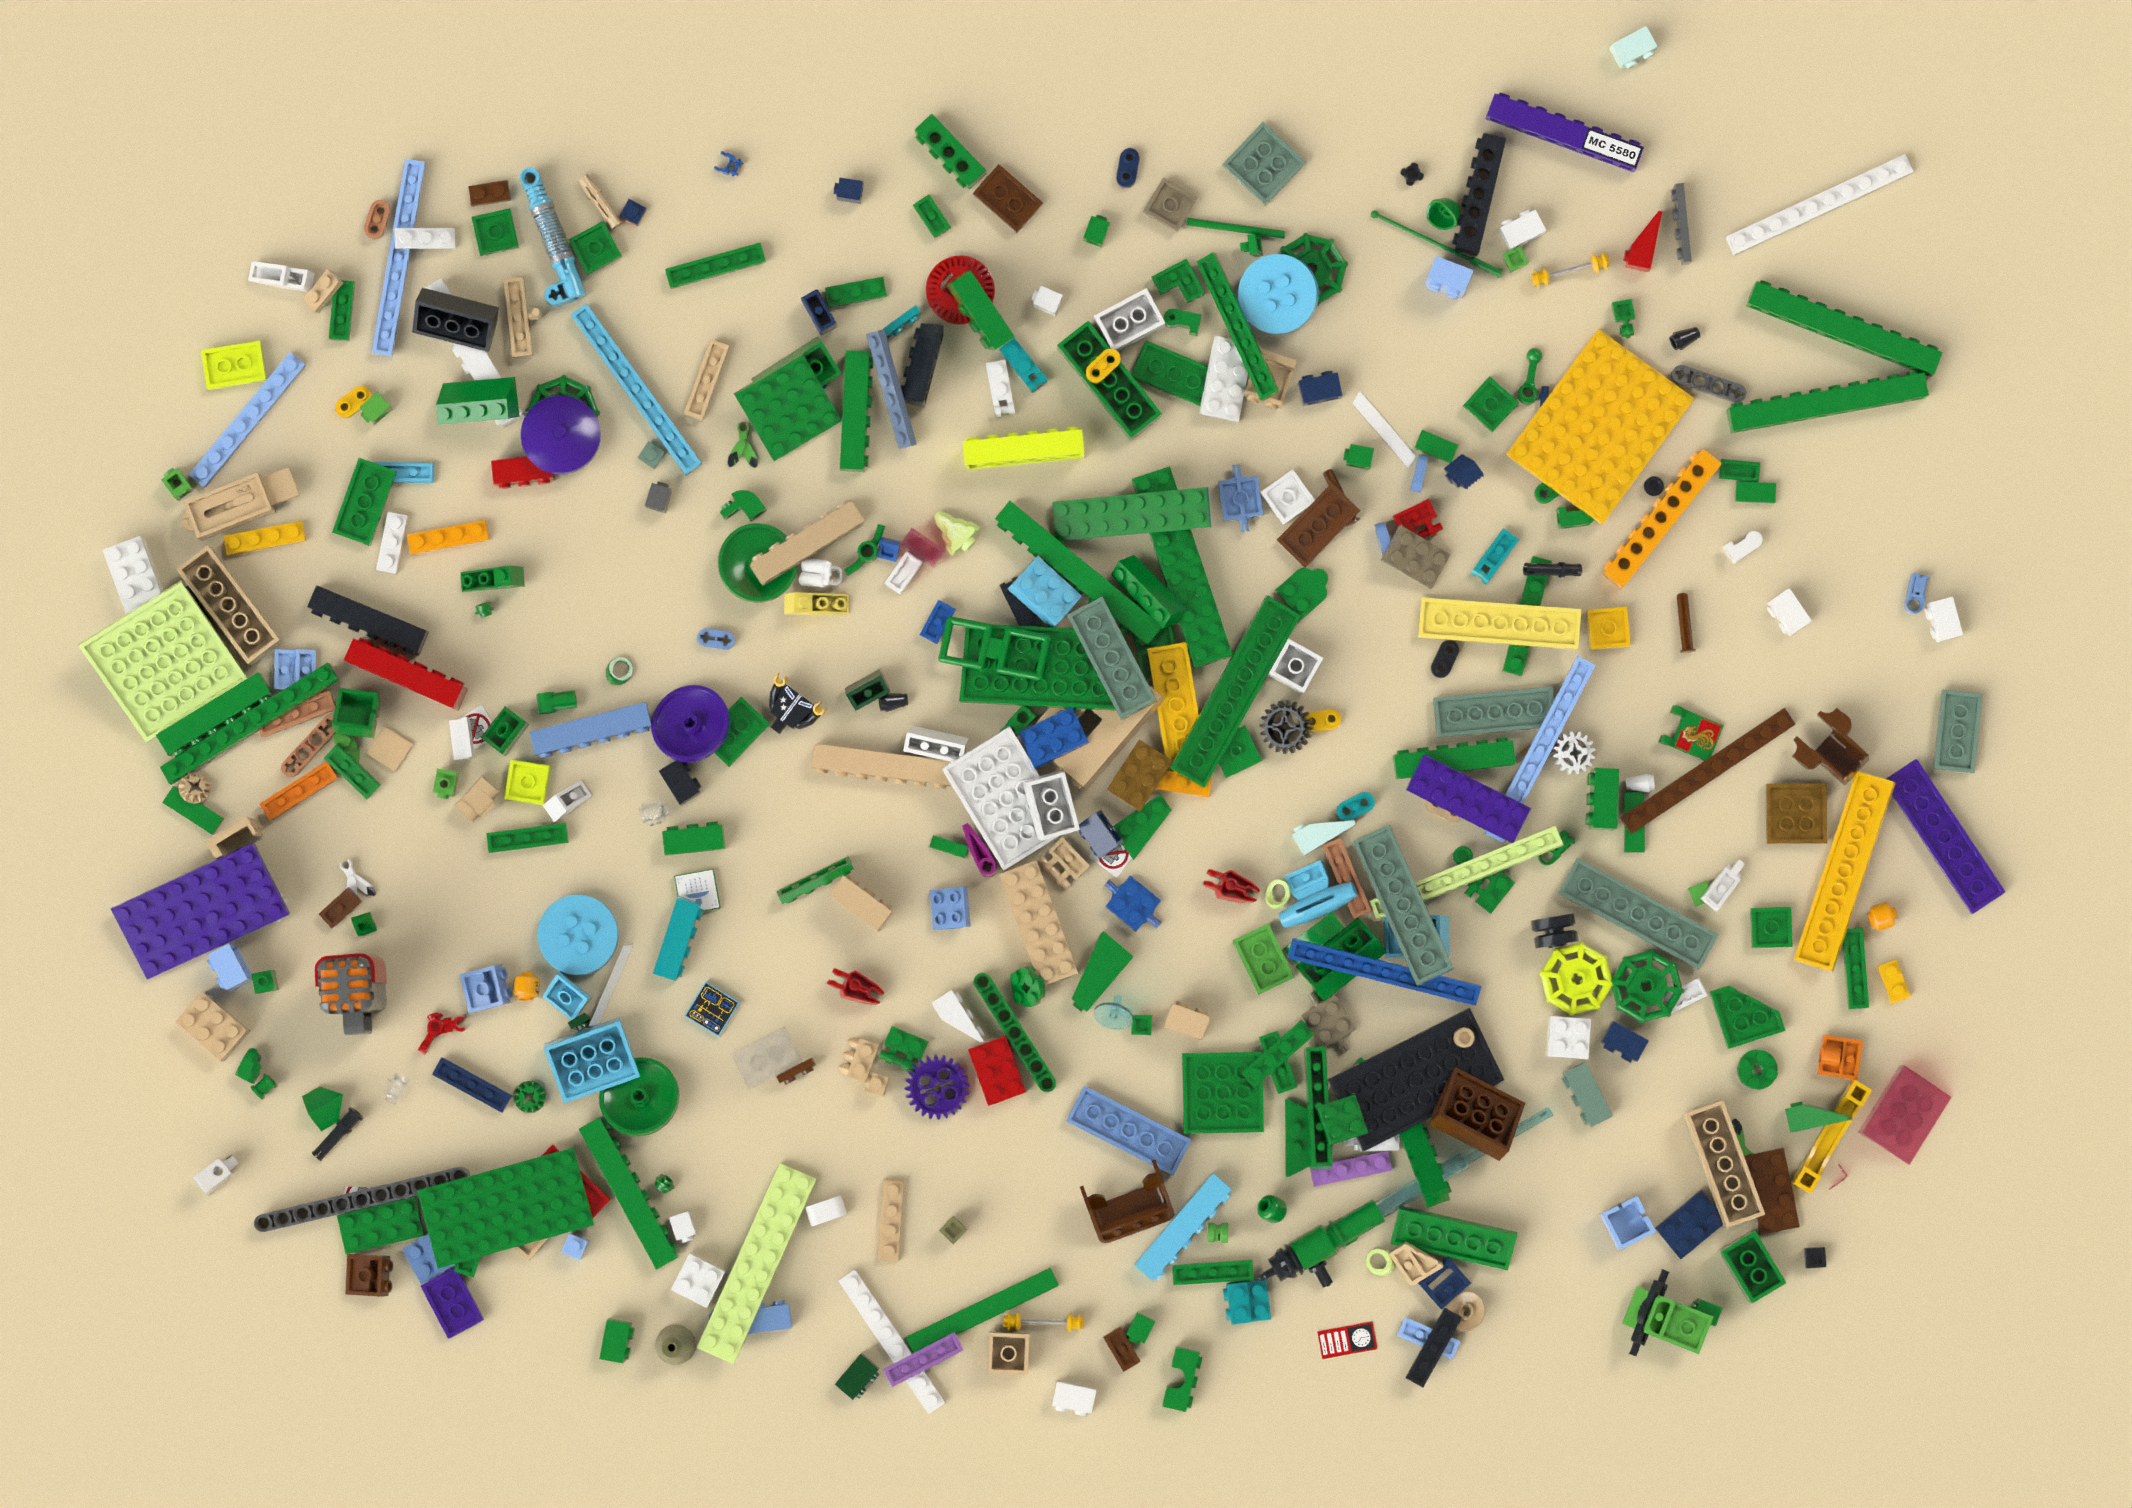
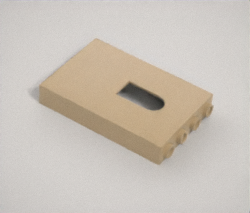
[1036,685,1165,790]

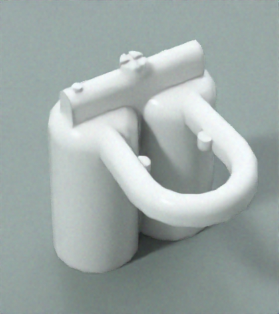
[799,558,843,587]

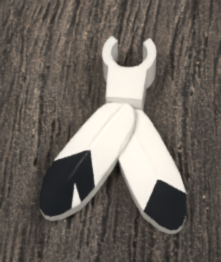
[340,859,376,896]

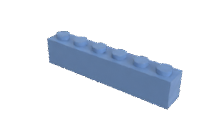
[529,702,652,759]

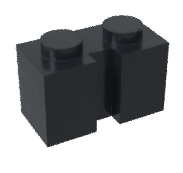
[659,760,702,806]

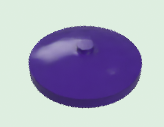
[521,395,601,475]
[651,685,730,763]

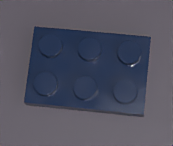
[1655,1190,1723,1259]

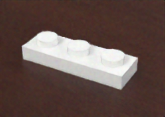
[394,228,455,249]
[376,512,408,575]

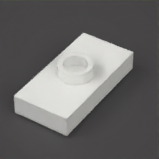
[884,551,923,595]
[1664,978,1708,1013]

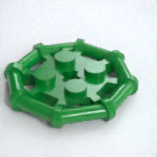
[1280,233,1348,306]
[525,375,600,417]
[1611,949,1685,1024]

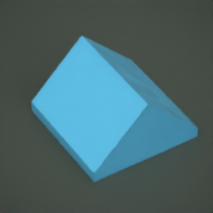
[542,972,593,1020]

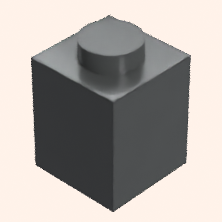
[645,481,672,513]

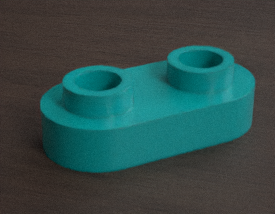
[1337,792,1375,821]

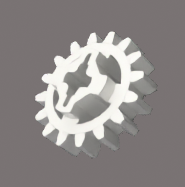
[1552,731,1596,774]

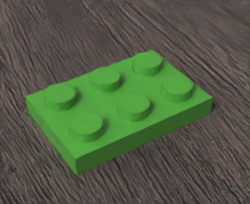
[1233,923,1295,995]

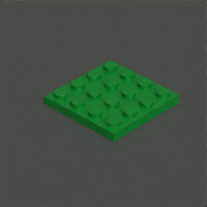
[733,353,842,461]
[1182,1052,1264,1134]

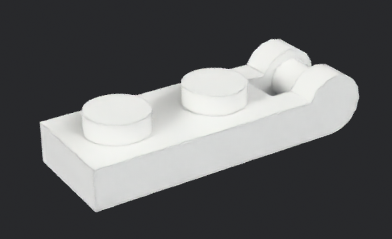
[986,360,1015,417]

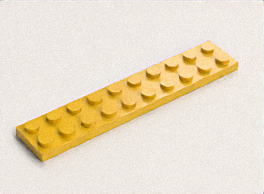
[1794,772,1896,972]

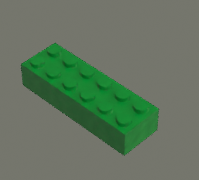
[1057,321,1162,441]

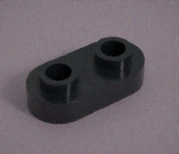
[1430,640,1459,678]

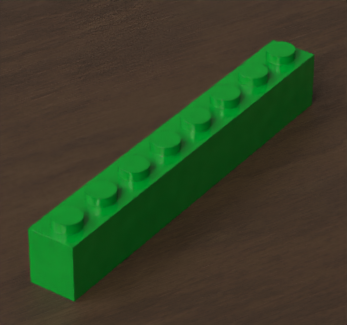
[579,1117,680,1270]

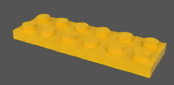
[1147,642,1199,767]

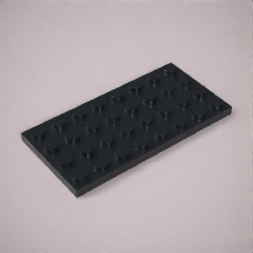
[1328,1008,1504,1151]

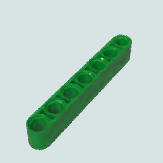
[974,973,1056,1092]

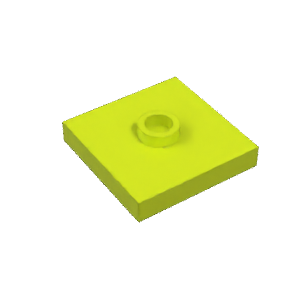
[504,760,551,805]

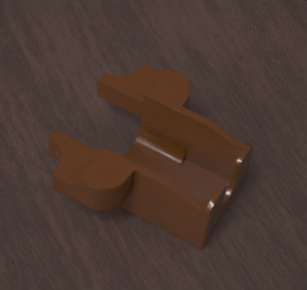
[1792,708,1869,786]

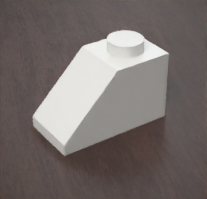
[543,780,592,822]

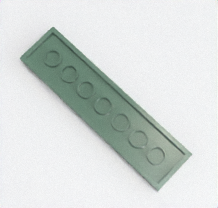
[1353,825,1454,986]
[1558,858,1719,970]

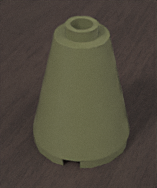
[655,1325,696,1365]

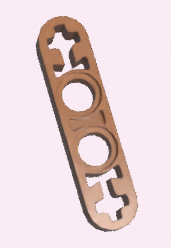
[281,715,336,777]

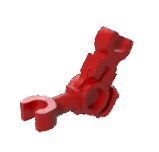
[417,1013,465,1055]

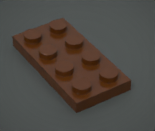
[1277,483,1361,568]
[1744,1148,1800,1235]

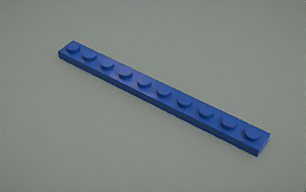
[1287,938,1481,1006]

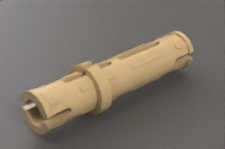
[577,174,622,229]

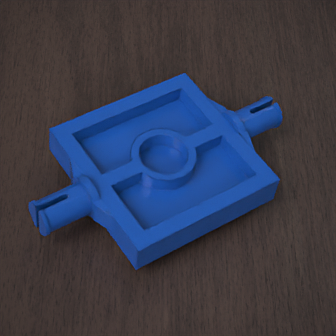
[1104,876,1162,932]

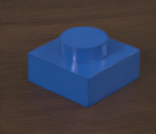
[877,537,901,562]

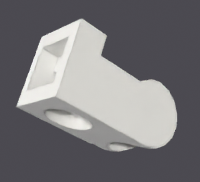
[1722,531,1763,564]

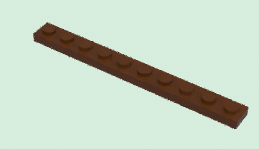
[1620,708,1796,834]

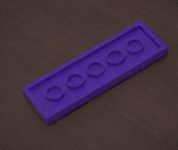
[1406,754,1531,843]

